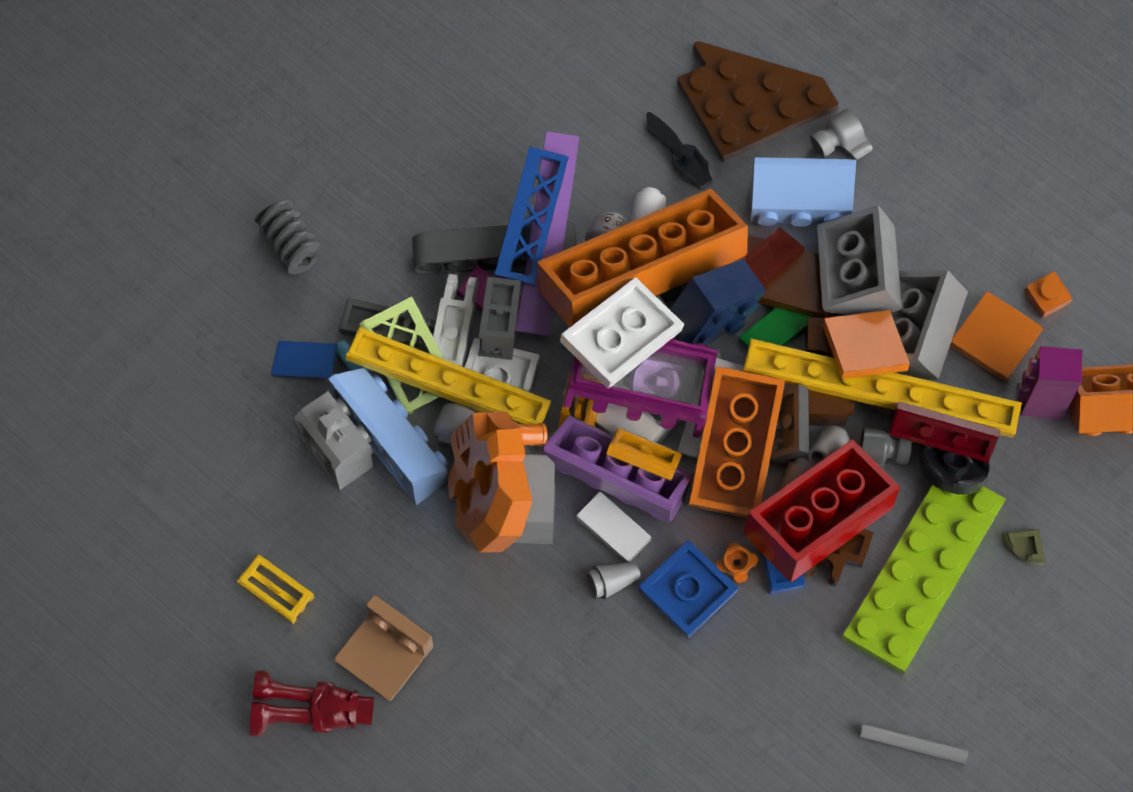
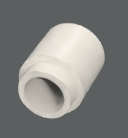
[630,187,666,222]

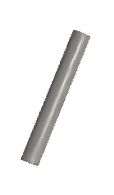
[859,723,968,764]

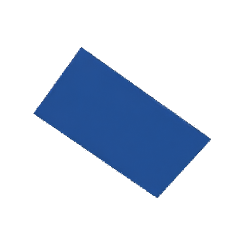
[271,341,338,378]

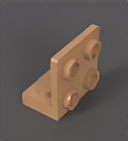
[335,595,434,701]

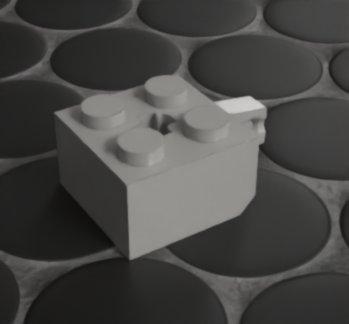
[294,391,374,490]
[514,445,555,544]

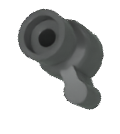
[859,426,912,468]

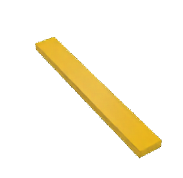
[743,339,1022,438]

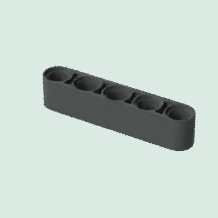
[412,221,577,275]

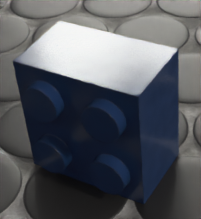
[670,258,766,345]

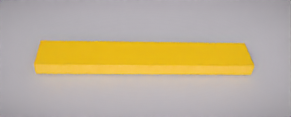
[346,327,551,424]

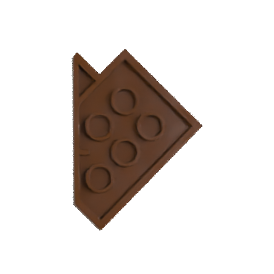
[677,41,839,162]

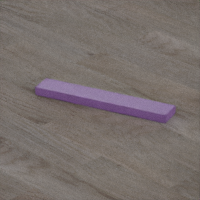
[516,131,580,337]

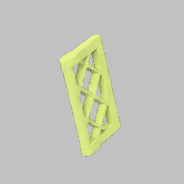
[359,296,445,414]

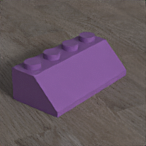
[543,415,694,523]

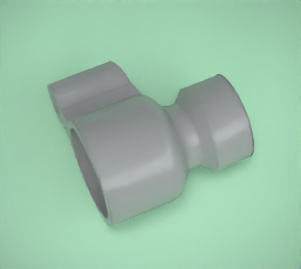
[810,109,873,161]

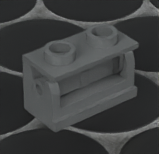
[478,277,521,360]

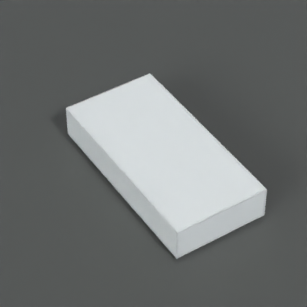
[576,492,651,563]

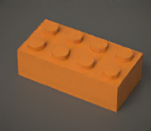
[688,366,785,518]

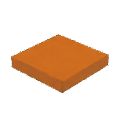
[950,291,1044,383]
[823,310,910,379]

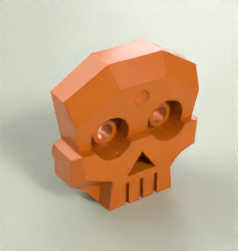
[447,412,547,552]

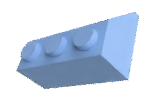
[750,157,856,227]

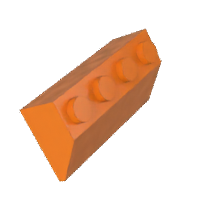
[1069,364,1133,436]

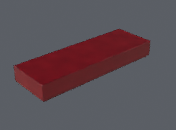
[888,401,1000,463]

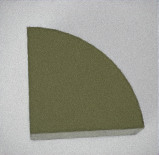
[1003,529,1045,566]

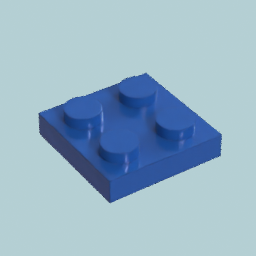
[638,540,738,639]

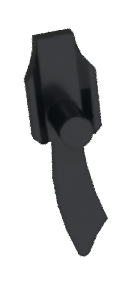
[646,112,712,189]

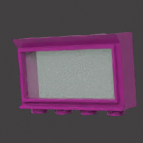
[563,338,718,438]

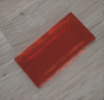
[744,227,805,287]

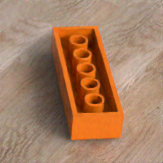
[537,188,748,328]

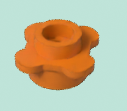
[716,543,758,583]

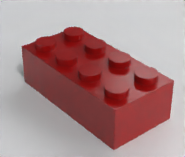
[743,439,900,583]

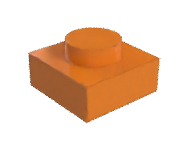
[1024,271,1073,318]

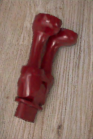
[249,670,374,737]

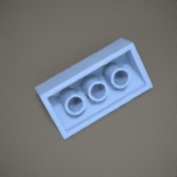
[328,368,450,505]

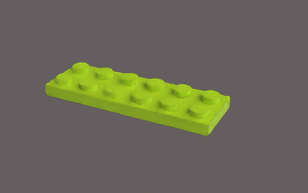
[842,485,1006,675]

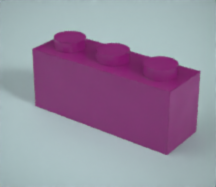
[1016,346,1082,419]

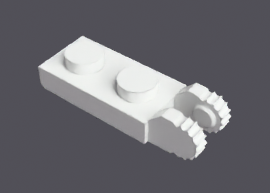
[433,274,479,367]

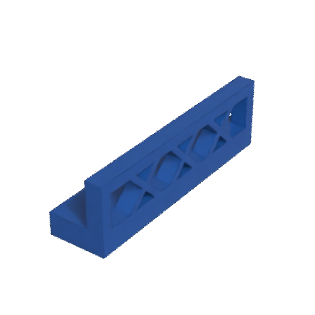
[495,146,569,287]

